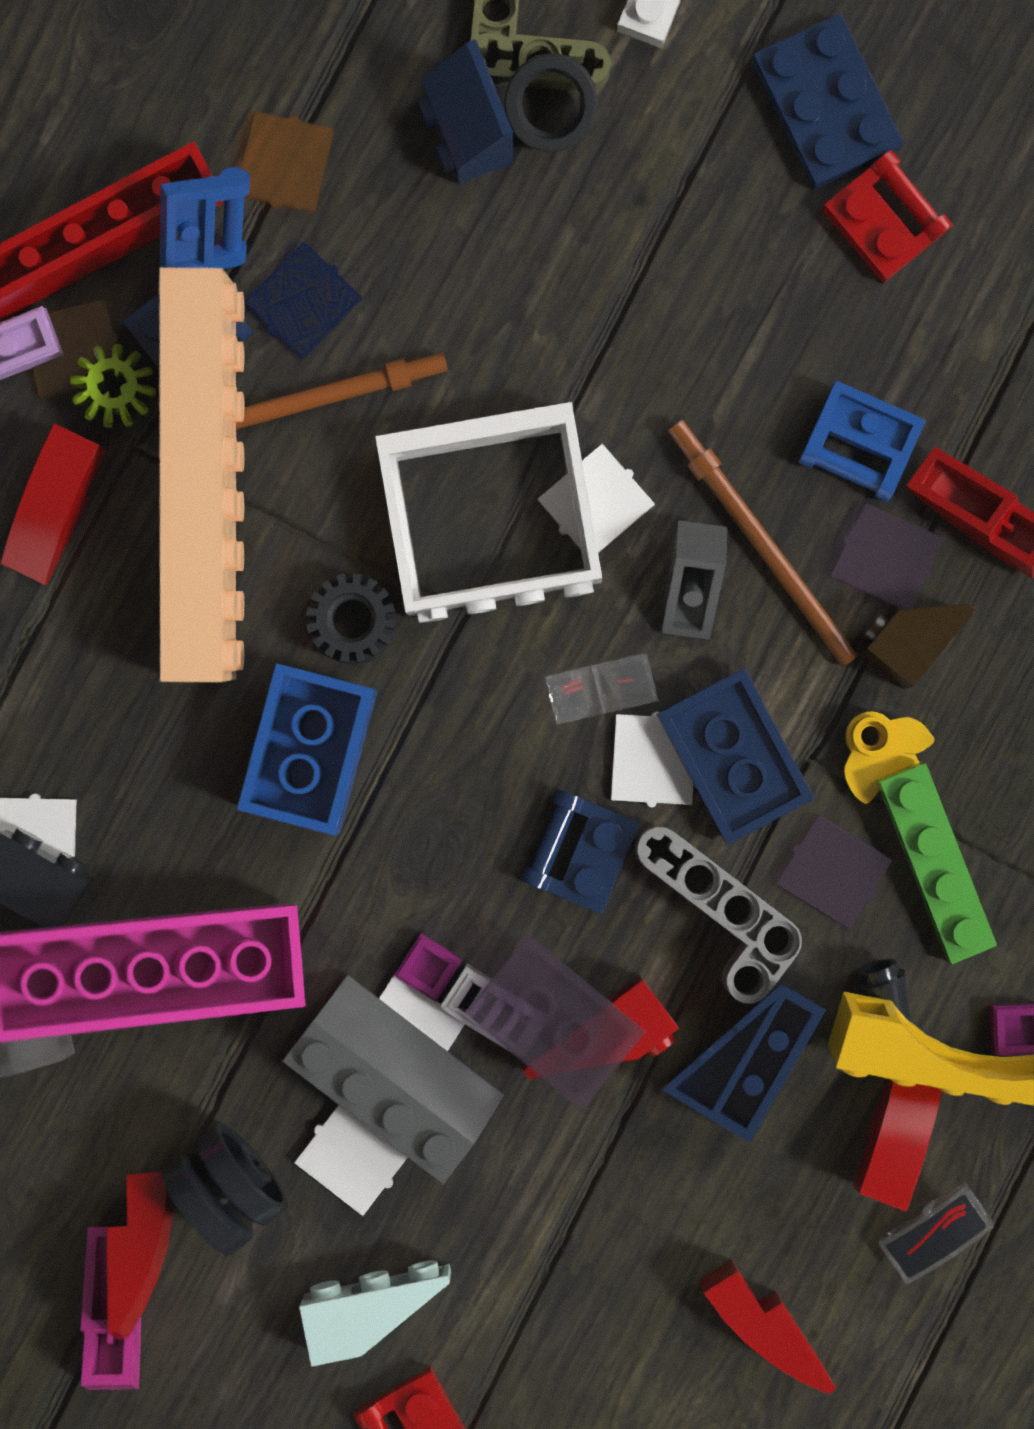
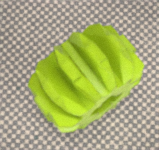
[70,344,156,429]

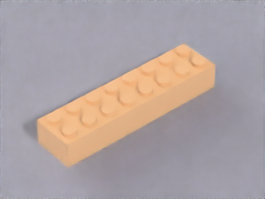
[160,268,244,682]

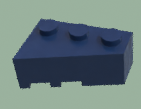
[662,984,826,1143]

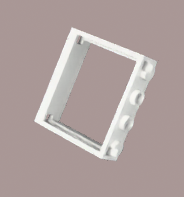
[375,402,602,623]

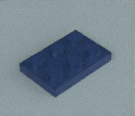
[751,13,904,190]
[656,668,815,845]

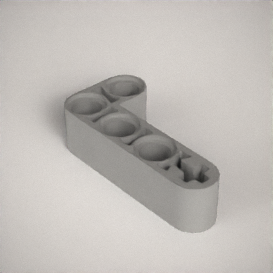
[635,826,802,1004]

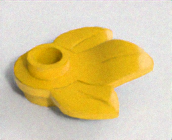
[844,711,935,804]

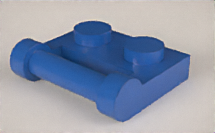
[160,167,250,269]
[798,380,926,503]

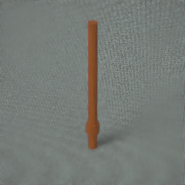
[236,352,448,430]
[668,420,858,667]

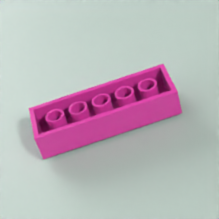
[0,903,305,1042]

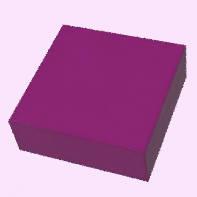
[394,932,463,1002]
[989,1003,1034,1056]

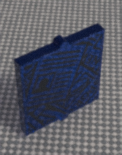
[245,242,362,359]

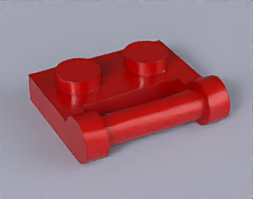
[822,150,953,284]
[352,1366,466,1429]

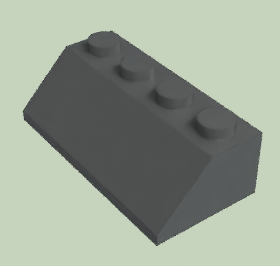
[282,974,504,1185]

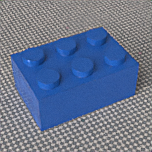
[237,663,377,836]

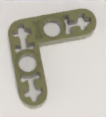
[471,0,611,92]

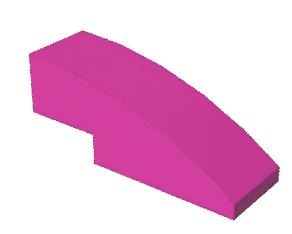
[81,1227,141,1390]

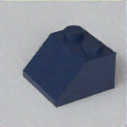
[417,39,513,184]

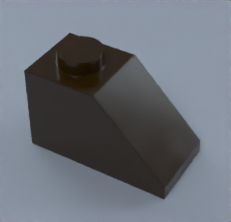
[859,604,976,689]

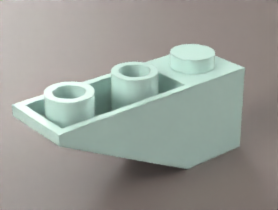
[299,1260,451,1367]

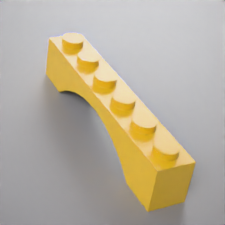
[828,992,1034,1106]

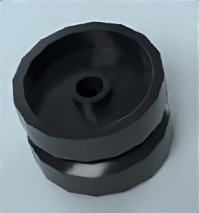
[161,1122,288,1256]

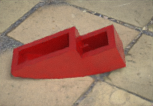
[1,423,107,586]
[906,447,1034,580]
[852,1078,942,1212]
[107,1172,174,1340]
[699,1260,837,1394]

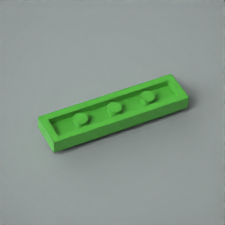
[876,762,997,964]

